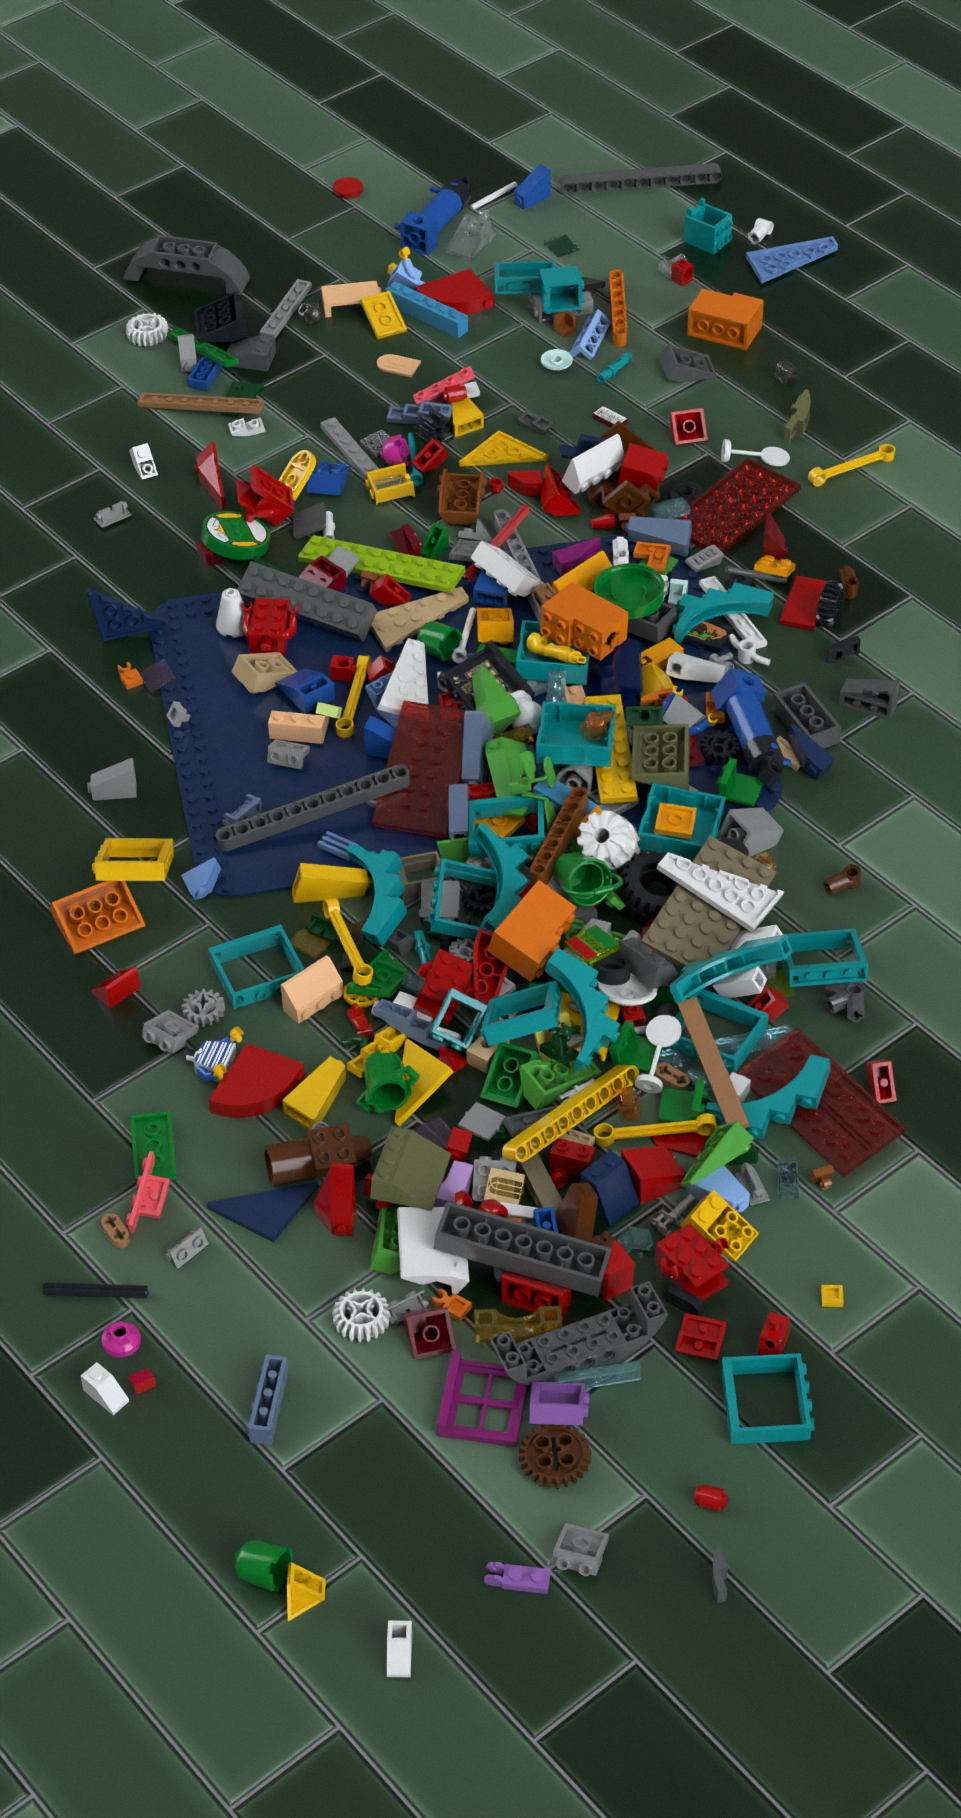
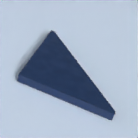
[86,588,169,642]
[207,1182,319,1242]

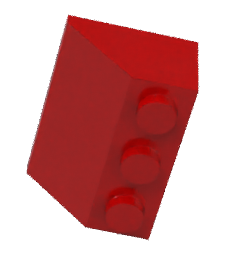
[501,1271,571,1321]

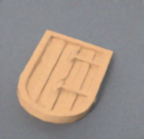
[377,354,421,377]

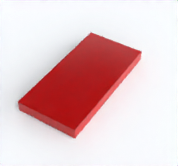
[780,576,827,631]

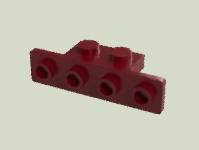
[390,523,422,557]

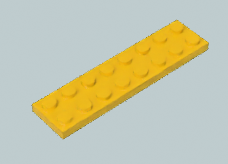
[584,694,638,804]

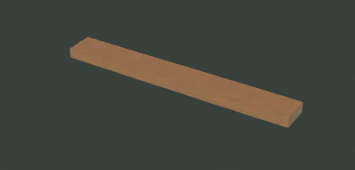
[137,393,264,414]
[677,997,749,1129]

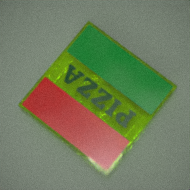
[564,925,620,966]

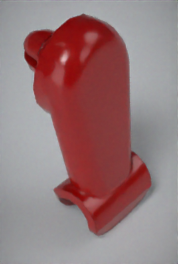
[347,1003,374,1037]

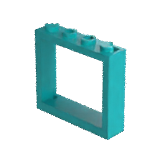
[494,261,557,294]
[468,793,546,859]
[428,858,497,941]
[208,925,304,1009]
[781,929,868,987]
[480,980,563,1046]
[668,989,768,1073]
[721,1353,815,1444]

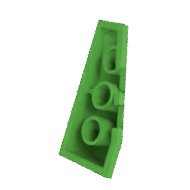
[484,737,527,798]
[680,1121,754,1187]
[370,1205,403,1275]

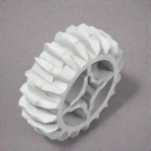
[126,313,169,347]
[332,1287,391,1343]

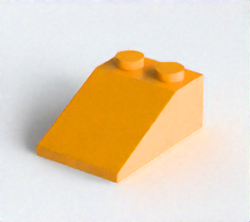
[476,608,514,644]

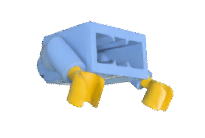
[387,247,425,290]

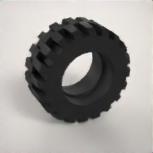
[617,851,678,923]

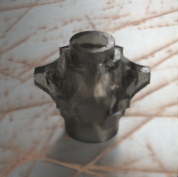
[299,302,322,326]

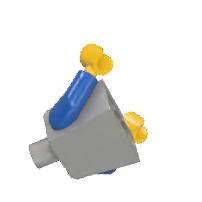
[663,686,718,736]

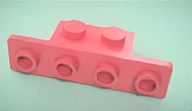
[413,366,475,405]
[126,1151,170,1234]

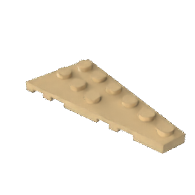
[370,586,469,653]

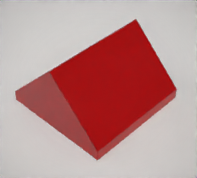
[670,408,708,445]
[91,966,141,1008]
[602,1240,634,1301]

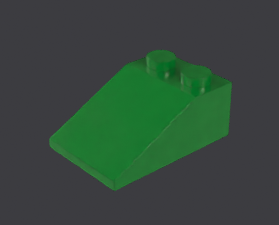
[480,1042,541,1109]

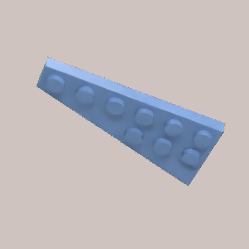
[746,236,838,283]

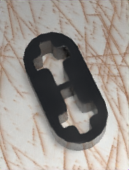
[663,1285,704,1315]

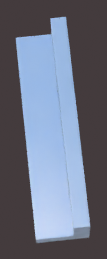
[569,309,611,360]

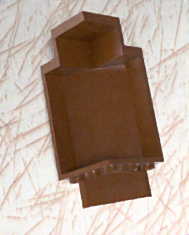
[588,421,660,520]

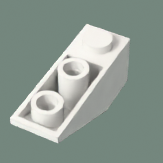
[666,652,726,683]

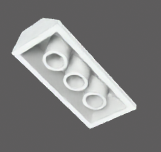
[562,434,625,494]
[470,540,545,597]

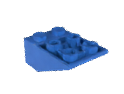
[307,461,351,496]
[275,668,335,714]

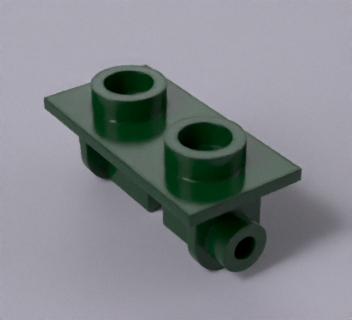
[305,913,341,944]

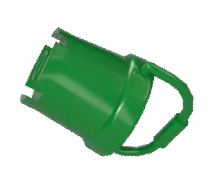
[553,851,623,907]

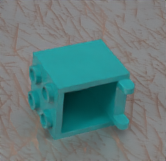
[683,198,733,254]
[539,266,584,314]

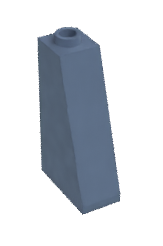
[625,516,692,557]
[461,711,494,786]
[449,784,469,840]

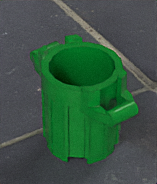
[356,1051,420,1115]

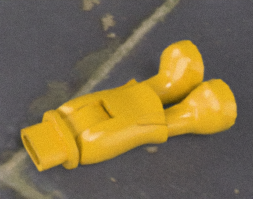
[527,632,586,664]

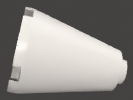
[216,588,245,637]

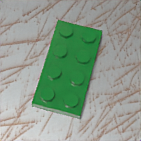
[130,1111,177,1184]

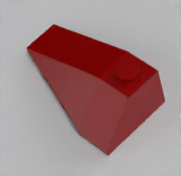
[194,442,226,510]
[541,464,581,517]
[473,928,508,1006]
[314,1163,357,1237]

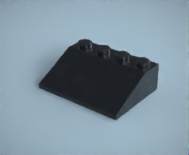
[194,291,248,342]

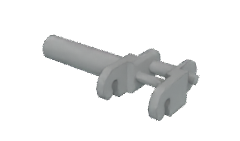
[651,1194,695,1236]

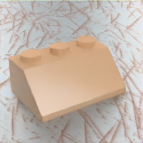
[268,711,330,744]
[281,955,343,1024]

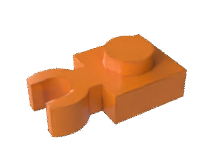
[118,662,143,690]
[432,1289,472,1322]

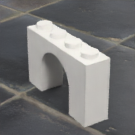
[713,925,783,999]

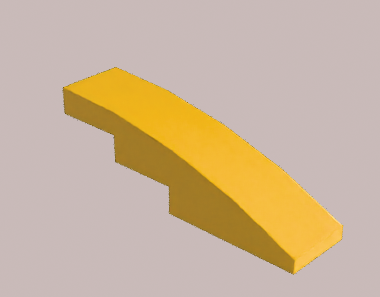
[346,1026,410,1078]

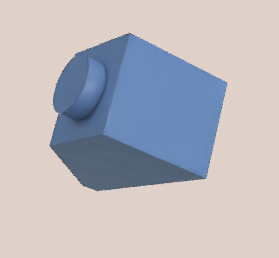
[181,857,221,901]

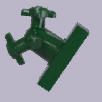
[626,706,663,730]
[540,1021,581,1064]

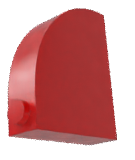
[415,269,494,315]
[209,1043,306,1118]

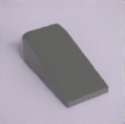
[385,928,415,956]

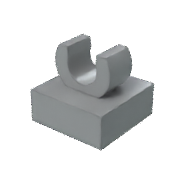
[166,701,191,727]

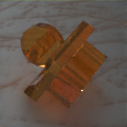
[618,1086,642,1122]

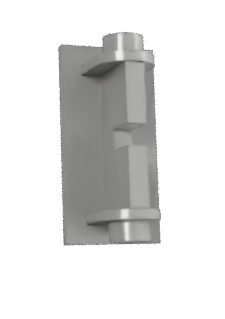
[94,501,131,528]
[735,1163,770,1206]
[165,1227,209,1269]
[385,1290,429,1325]

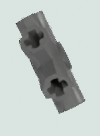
[825,971,865,1022]

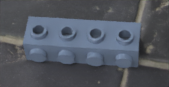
[246,1354,289,1446]

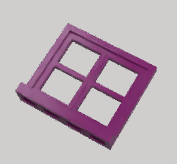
[437,1351,528,1447]

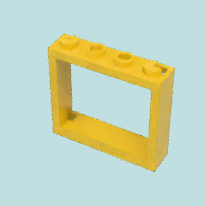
[92,838,174,881]

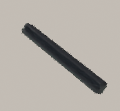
[43,1283,149,1298]

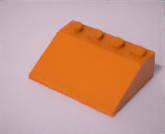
[50,881,146,955]

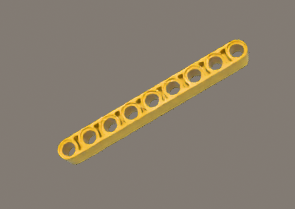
[502,1065,639,1162]

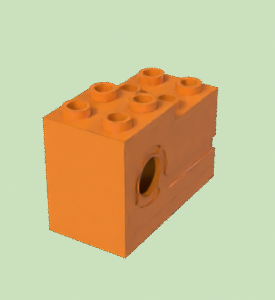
[687,288,764,350]
[540,582,629,661]
[487,880,577,982]

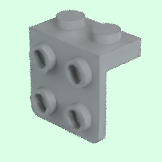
[419,880,460,922]
[472,1156,517,1202]

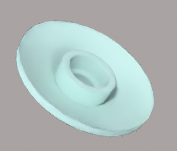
[541,349,573,370]

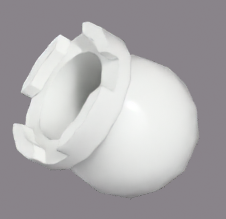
[511,690,542,736]

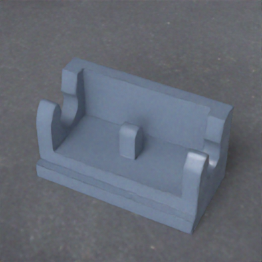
[222,794,262,826]

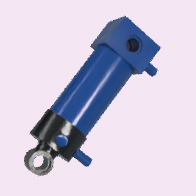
[394,176,471,256]
[710,668,791,786]

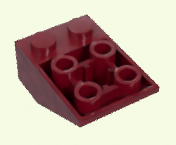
[298,555,347,592]

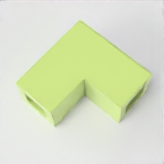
[316,702,342,719]

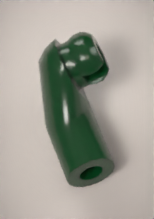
[341,1034,369,1049]

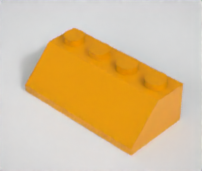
[552,551,612,593]

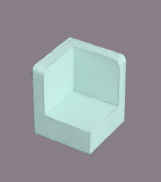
[668,579,688,606]

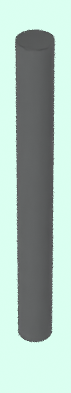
[725,566,787,583]

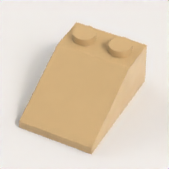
[232,652,298,693]

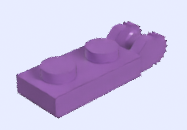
[484,1562,551,1594]

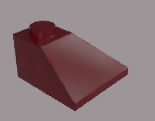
[763,513,788,560]
[402,1307,456,1360]

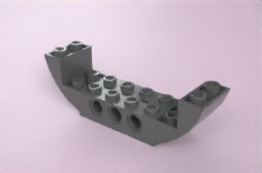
[123,235,250,295]
[489,1281,668,1385]

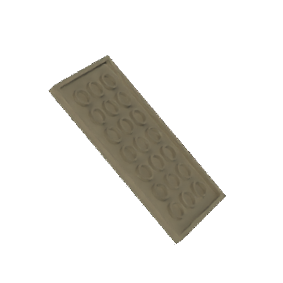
[641,836,777,968]

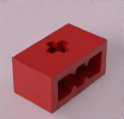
[550,1138,595,1176]

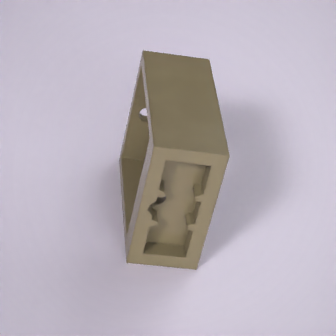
[397,851,449,899]

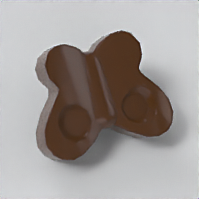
[592,1231,618,1248]

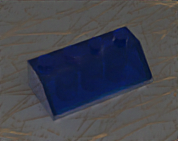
[599,639,644,702]

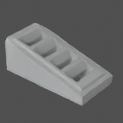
[685,545,723,572]

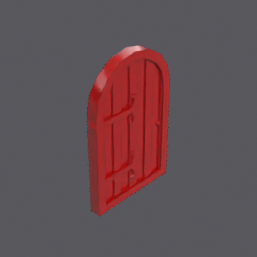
[652,1122,707,1157]

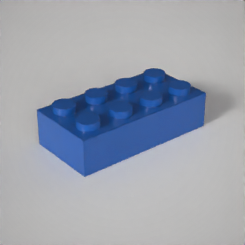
[187,356,222,391]

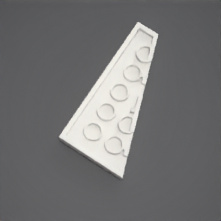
[377,638,429,723]
[656,852,784,933]

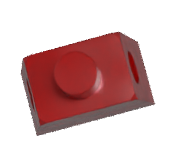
[757,1312,790,1356]

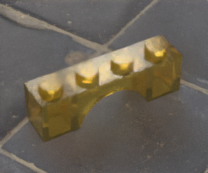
[474,1306,562,1343]

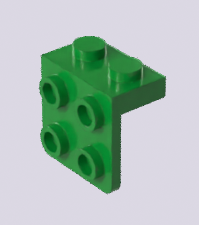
[716,758,763,806]
[609,1020,664,1072]
[659,1079,708,1123]

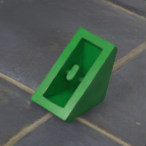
[420,522,449,560]

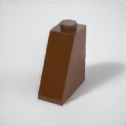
[555,1182,598,1242]

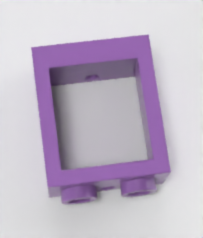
[529,1381,589,1426]

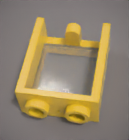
[365,463,415,505]

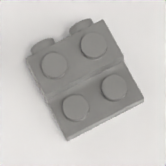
[142,1010,199,1053]
[552,1523,609,1576]

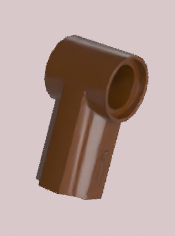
[839,565,859,599]
[823,864,861,895]

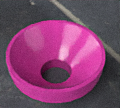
[101,1321,141,1358]

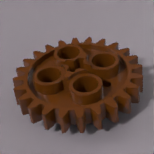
[519,1424,591,1489]

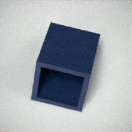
[580,1150,639,1228]

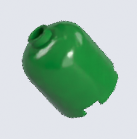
[417,621,462,662]
[234,1539,293,1592]

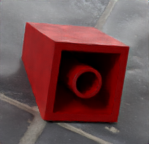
[617,443,670,489]
[621,1145,686,1205]

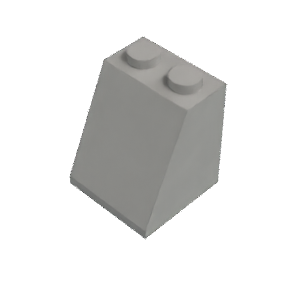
[717,807,784,857]

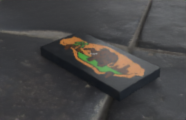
[665,612,733,652]

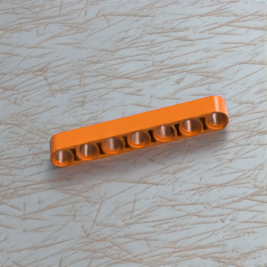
[609,269,627,347]

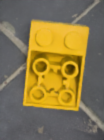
[680,1189,759,1262]

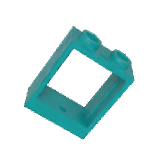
[429,988,488,1051]

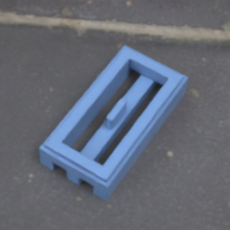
[317,831,359,861]

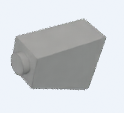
[87,758,137,801]

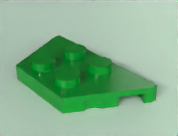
[347,948,409,998]

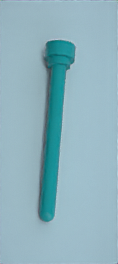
[408,432,423,486]

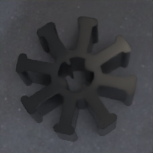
[415,409,450,444]

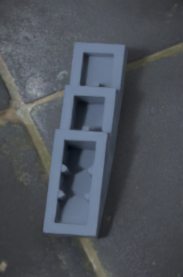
[387,401,453,424]
[373,999,452,1051]

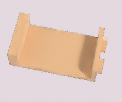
[321,281,381,318]

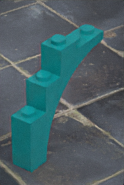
[672,582,774,643]
[472,822,529,933]
[345,844,408,947]
[669,934,793,1003]
[545,948,620,1072]
[705,1055,831,1140]

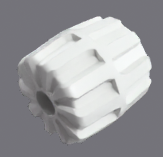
[577,810,640,873]

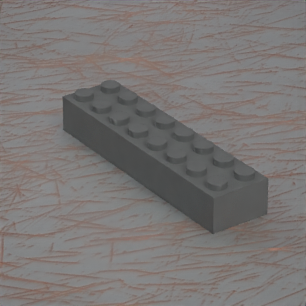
[237,561,377,642]
[433,1201,612,1297]

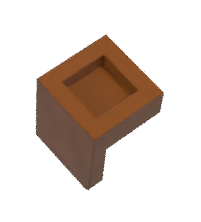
[554,311,576,338]

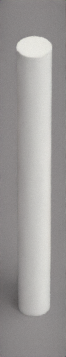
[469,181,518,211]

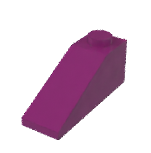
[553,537,601,577]

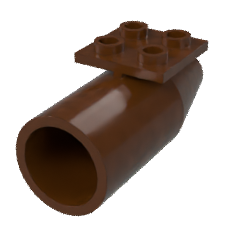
[264,1123,372,1186]

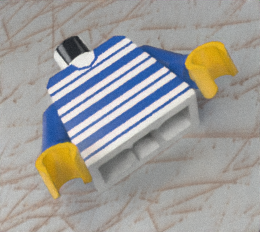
[186,1027,244,1083]

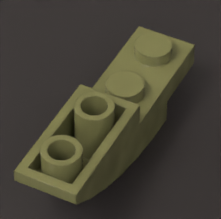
[783,389,811,442]

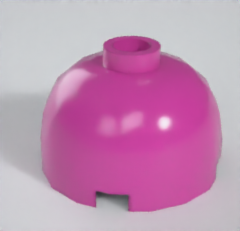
[381,434,410,467]

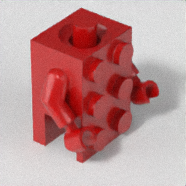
[236,464,295,526]
[242,598,299,656]
[413,949,478,1025]
[655,1223,730,1301]

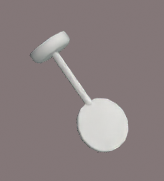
[721,439,790,466]
[635,1015,682,1093]

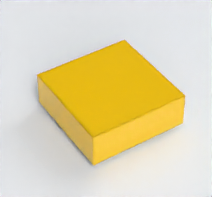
[821,1285,844,1307]

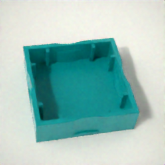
[515,620,590,685]
[536,701,616,767]
[637,783,726,861]

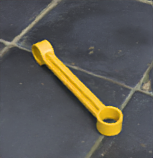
[808,444,895,487]
[336,655,371,738]
[323,898,373,986]
[594,1113,717,1147]

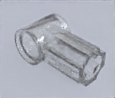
[657,253,688,279]

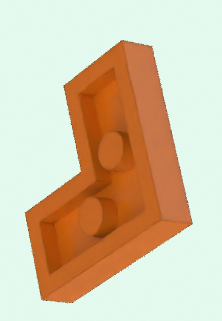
[633,541,671,573]

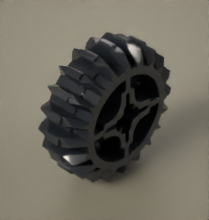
[816,580,845,628]

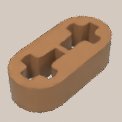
[654,1063,690,1091]
[101,1213,130,1249]

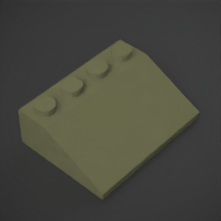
[632,724,690,791]
[370,1126,451,1211]

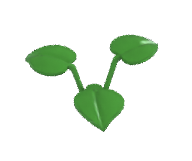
[509,751,557,834]

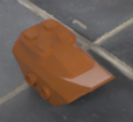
[437,469,487,525]

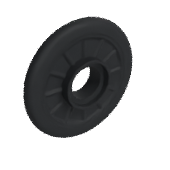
[668,481,705,506]

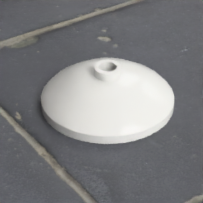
[598,973,658,1006]

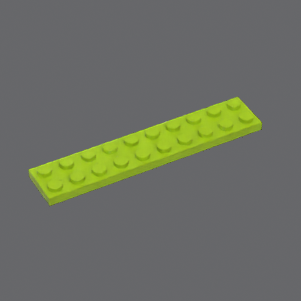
[298,535,466,593]

